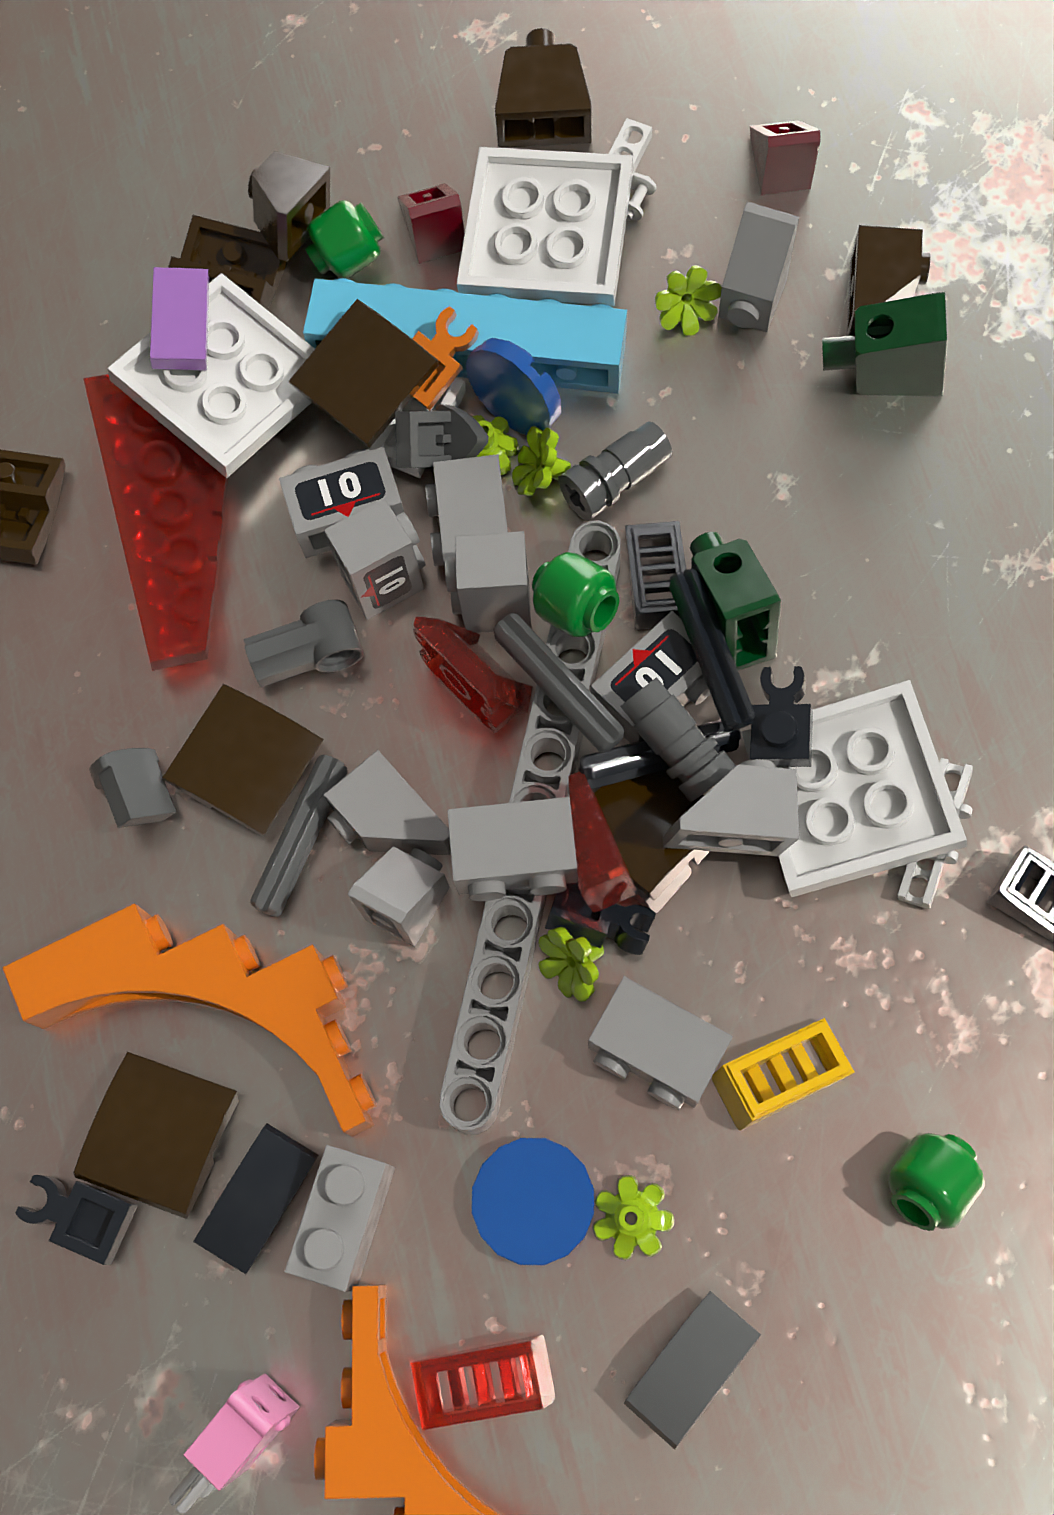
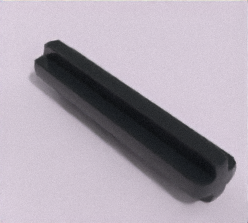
[669,569,755,731]
[578,720,741,789]

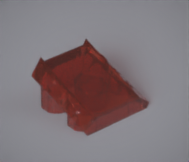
[413,616,533,733]

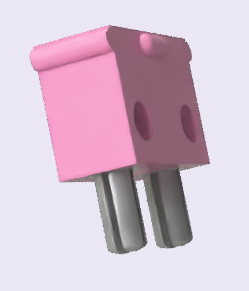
[169,1373,300,1513]

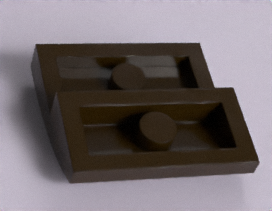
[168,215,287,310]
[288,299,439,448]
[0,450,66,565]
[162,683,324,837]
[572,769,710,901]
[73,1052,239,1219]

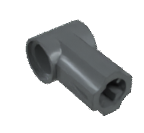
[244,600,363,687]

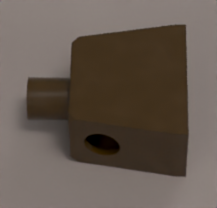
[495,28,592,148]

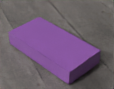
[150,267,209,370]

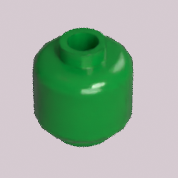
[305,200,384,279]
[532,552,620,637]
[888,1133,985,1231]

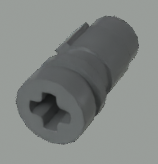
[558,421,673,521]
[620,677,736,802]

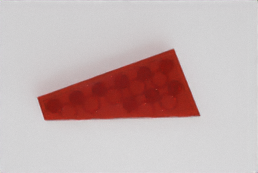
[83,374,228,671]

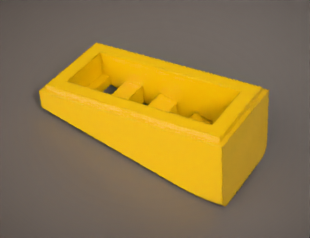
[712,1018,855,1131]

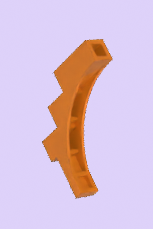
[2,903,377,1137]
[314,1284,500,1515]

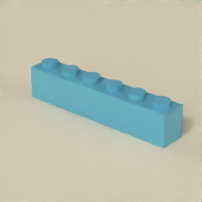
[303,278,627,394]

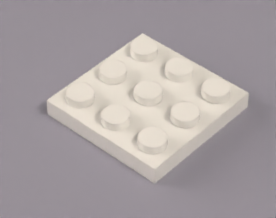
[457,147,633,306]
[107,273,315,478]
[741,680,967,897]

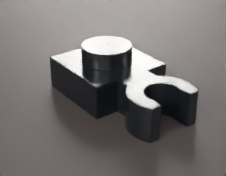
[750,666,813,767]
[545,877,656,955]
[15,1175,138,1265]

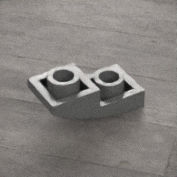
[624,1291,761,1450]

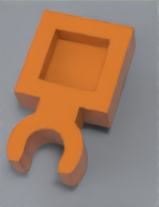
[412,306,479,411]

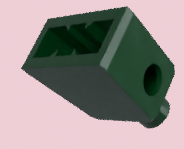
[822,292,947,396]
[690,531,781,671]

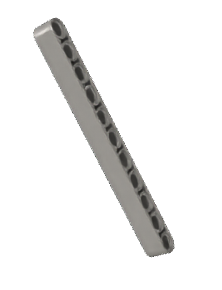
[440,521,621,1135]

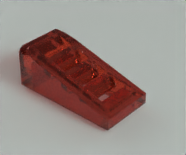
[568,771,637,912]
[411,1335,555,1430]

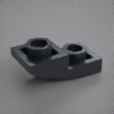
[193,1123,319,1274]

